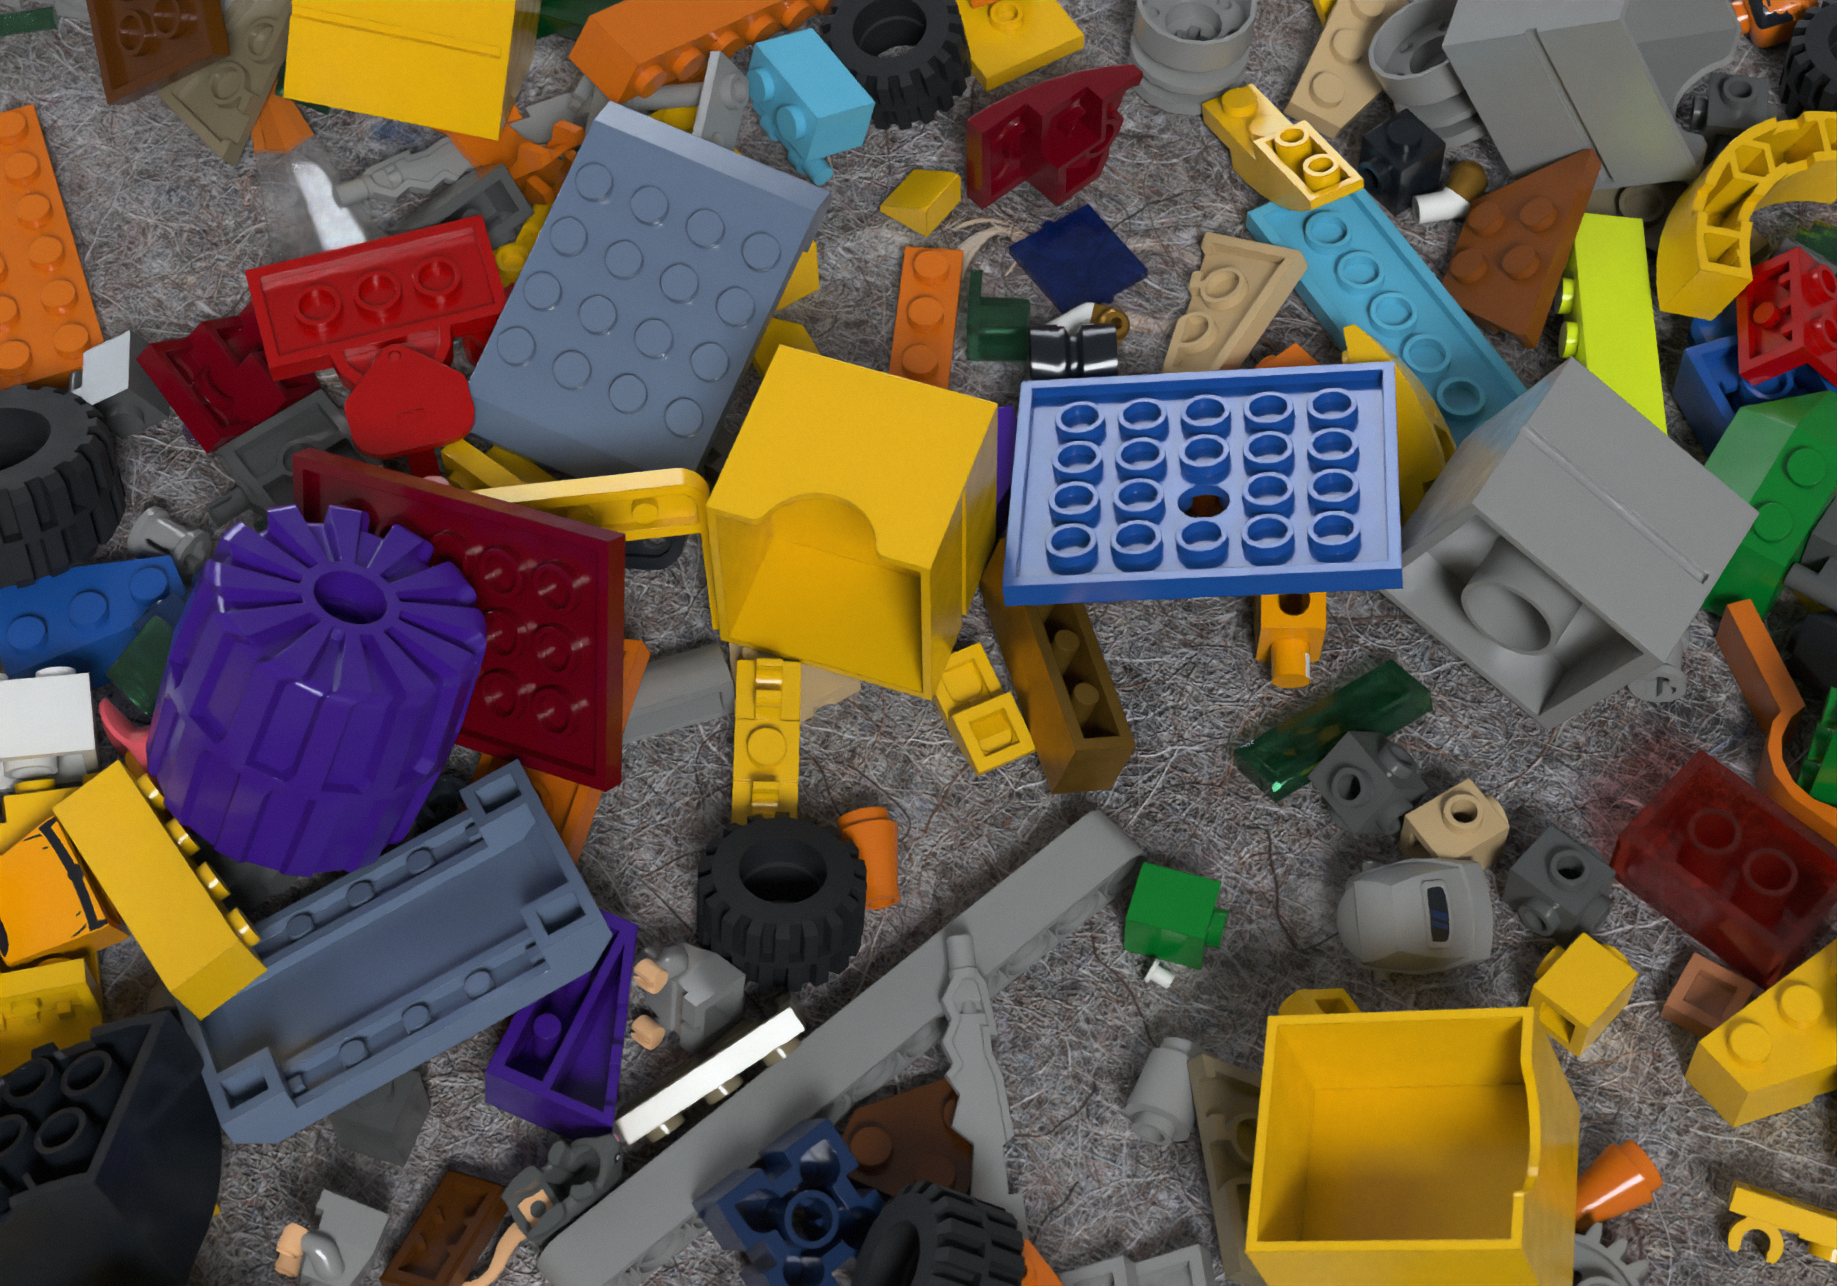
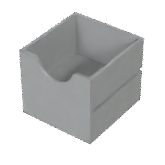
[1442,0,1742,191]
[1379,356,1759,731]

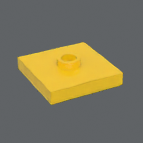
[955,0,1084,92]

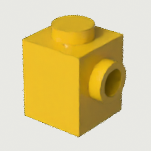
[1527,932,1639,1058]

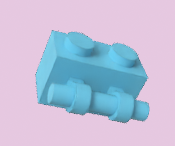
[746,28,875,185]

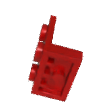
[1736,246,1837,387]

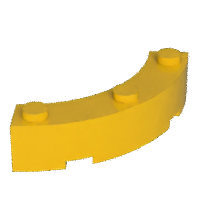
[1656,111,1837,321]

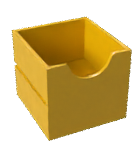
[283,0,541,141]
[705,344,998,701]
[1245,1007,1580,1286]

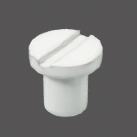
[1143,958,1175,989]

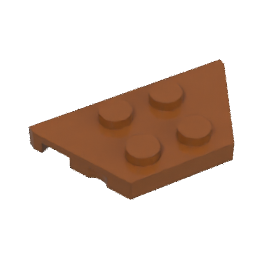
[1442,148,1602,349]

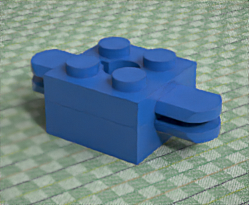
[1672,302,1837,458]

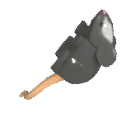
[462,1133,624,1286]

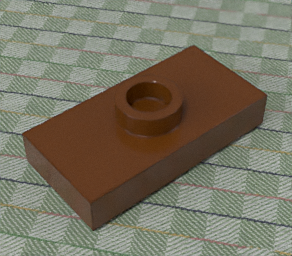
[379,1169,509,1286]

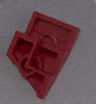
[966,63,1143,210]
[136,300,320,454]

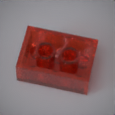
[1609,749,1837,992]

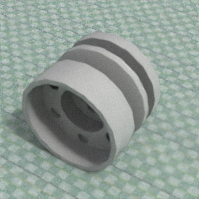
[1128,0,1257,116]
[1368,0,1488,149]

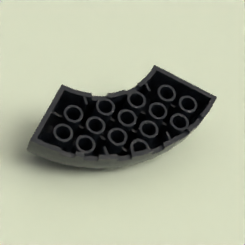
[0,1010,222,1286]

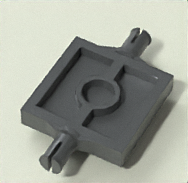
[206,389,386,528]

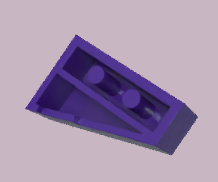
[485,908,638,1141]

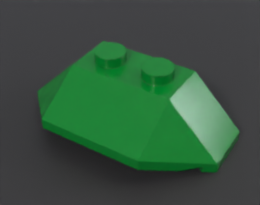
[1700,390,1837,623]

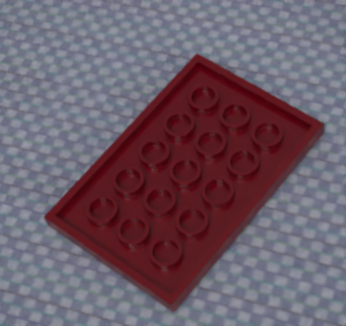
[292,447,625,792]

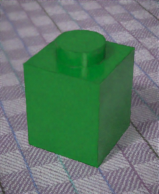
[1123,862,1229,970]

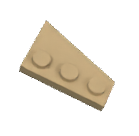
[1283,0,1409,139]
[1160,231,1309,374]

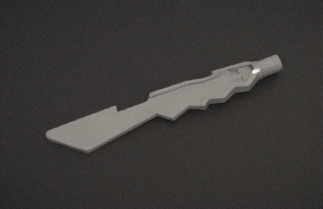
[332,91,577,209]
[939,934,1029,1240]

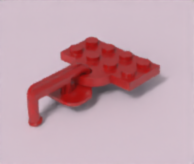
[245,214,507,486]

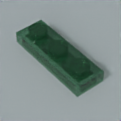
[1234,659,1433,803]

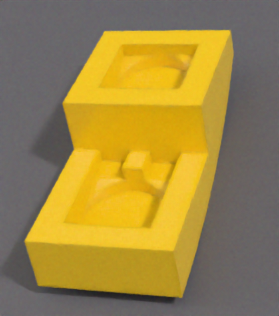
[933,642,1036,776]

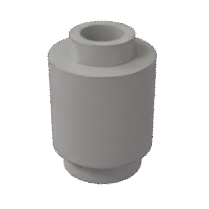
[1124,1037,1211,1146]

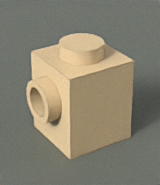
[1398,778,1510,870]

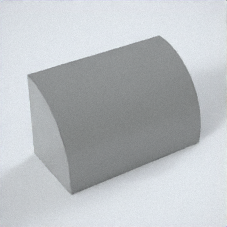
[622,642,735,745]

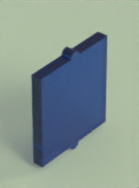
[1009,204,1148,315]

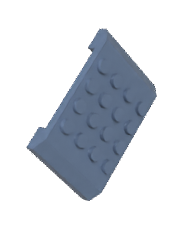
[468,101,832,479]
[173,759,613,1144]

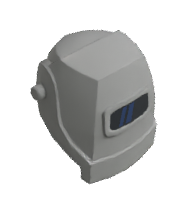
[1336,858,1493,981]

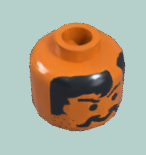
[1730,0,1819,49]

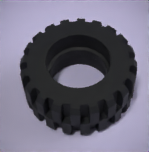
[0,385,126,589]

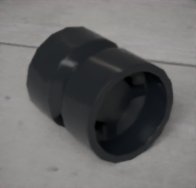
[1029,323,1118,381]

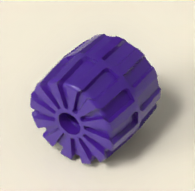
[146,503,487,877]

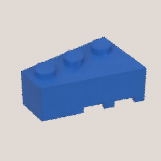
[0,555,187,690]

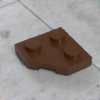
[841,1078,1010,1203]

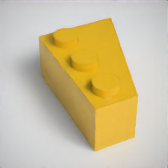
[1684,938,1837,1128]

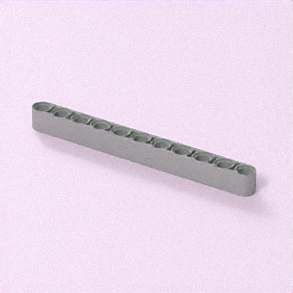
[537,809,1148,1286]

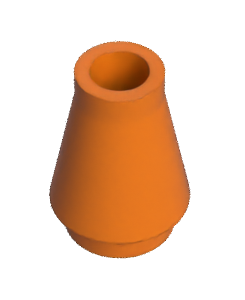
[837,807,901,910]
[1575,1139,1663,1234]

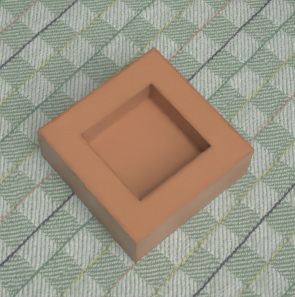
[1660,952,1756,1038]

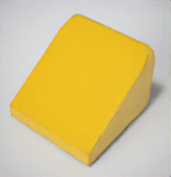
[880,169,961,238]

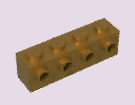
[979,538,1136,794]

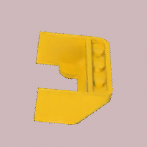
[470,468,719,630]

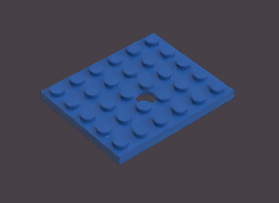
[1002,361,1403,606]

